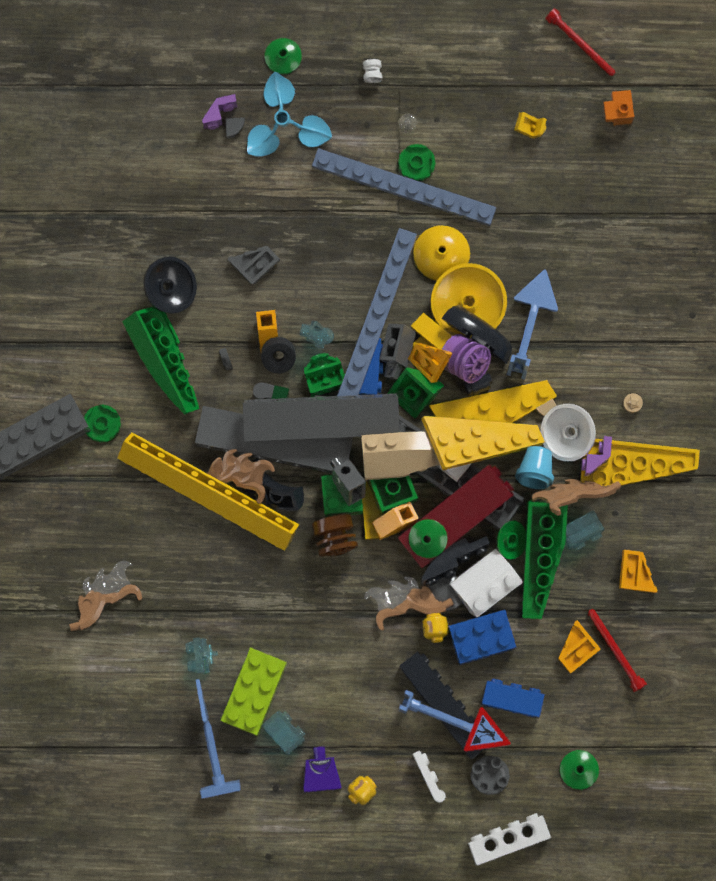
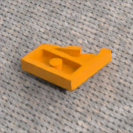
[408,343,453,383]
[619,550,657,593]
[558,620,601,674]

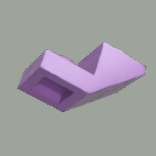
[202,94,237,130]
[581,436,612,476]

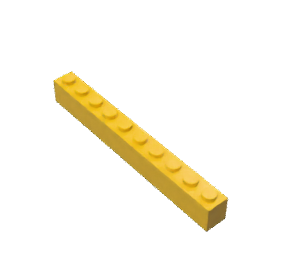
[117,432,299,551]

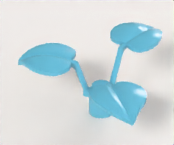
[247,72,332,156]

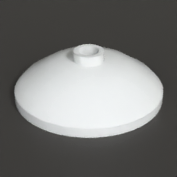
[541,404,596,461]

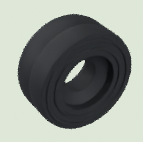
[261,337,296,374]

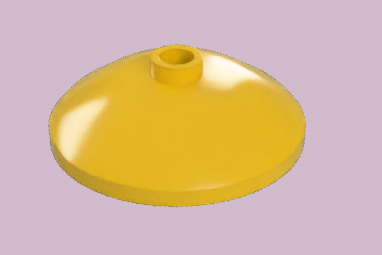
[413,226,470,281]

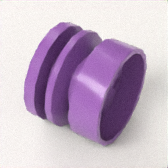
[442,334,491,383]

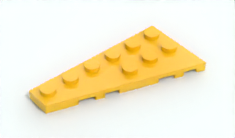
[429,380,557,423]
[421,416,545,471]
[580,438,700,486]

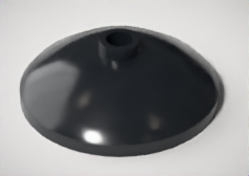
[143,257,197,314]

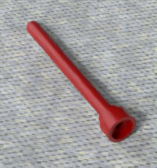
[545,8,615,76]
[588,609,647,693]

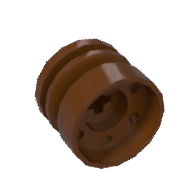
[312,514,358,557]

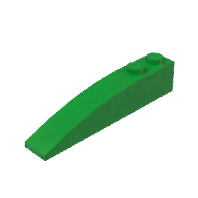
[122,307,200,415]
[522,500,568,619]

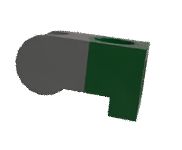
[253,383,290,399]

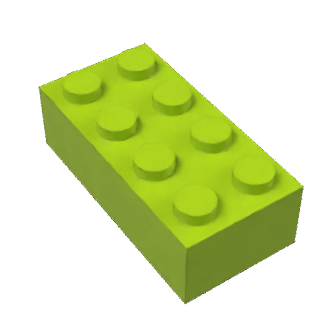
[221,648,287,736]

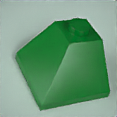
[387,367,444,419]

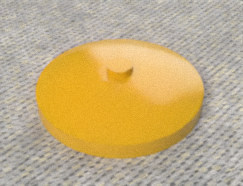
[431,263,507,340]

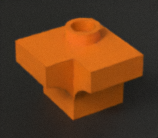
[603,90,634,126]

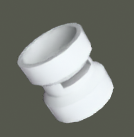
[363,59,382,83]

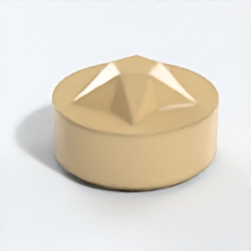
[623,393,643,413]

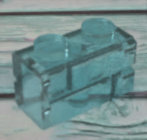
[566,510,605,551]
[262,710,305,755]

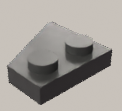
[228,246,280,286]

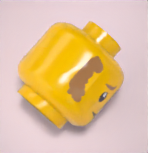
[422,613,449,643]
[347,776,377,805]

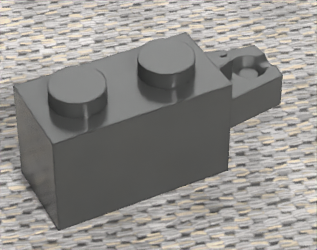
[380,324,416,380]

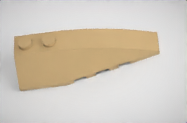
[361,432,440,480]

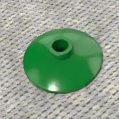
[265,38,302,74]
[409,519,448,558]
[497,521,526,559]
[560,750,599,790]

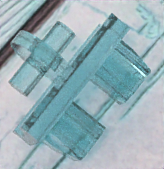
[300,321,334,349]
[185,637,218,674]

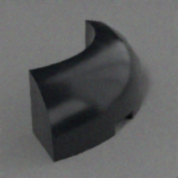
[442,305,512,364]
[243,458,304,511]

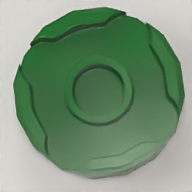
[398,144,436,181]
[84,404,121,443]

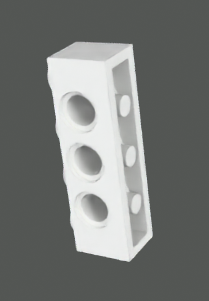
[468,813,551,865]

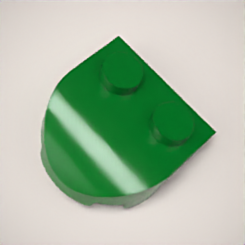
[304,353,345,397]

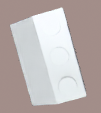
[450,549,523,617]

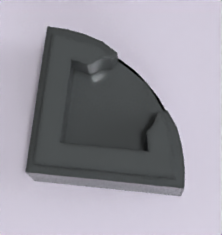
[226,118,245,138]
[219,348,233,371]

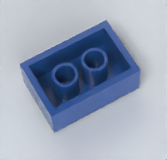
[448,610,516,665]

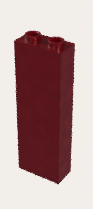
[398,465,514,568]

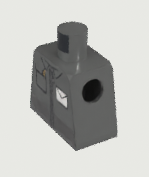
[330,457,366,506]

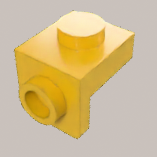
[514,112,547,139]

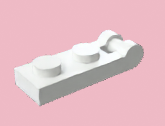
[413,751,446,803]

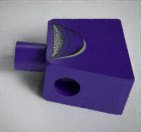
[304,747,342,793]

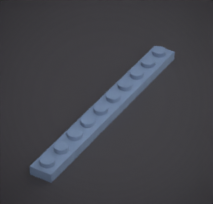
[312,148,496,226]
[337,228,417,396]

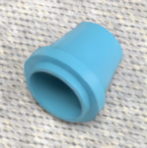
[515,446,554,489]

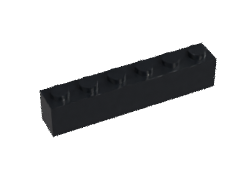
[399,652,485,760]

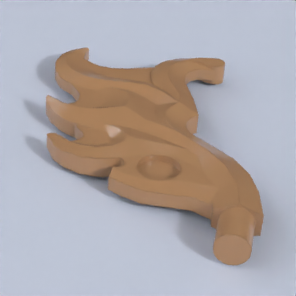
[207,449,275,504]
[532,479,621,515]

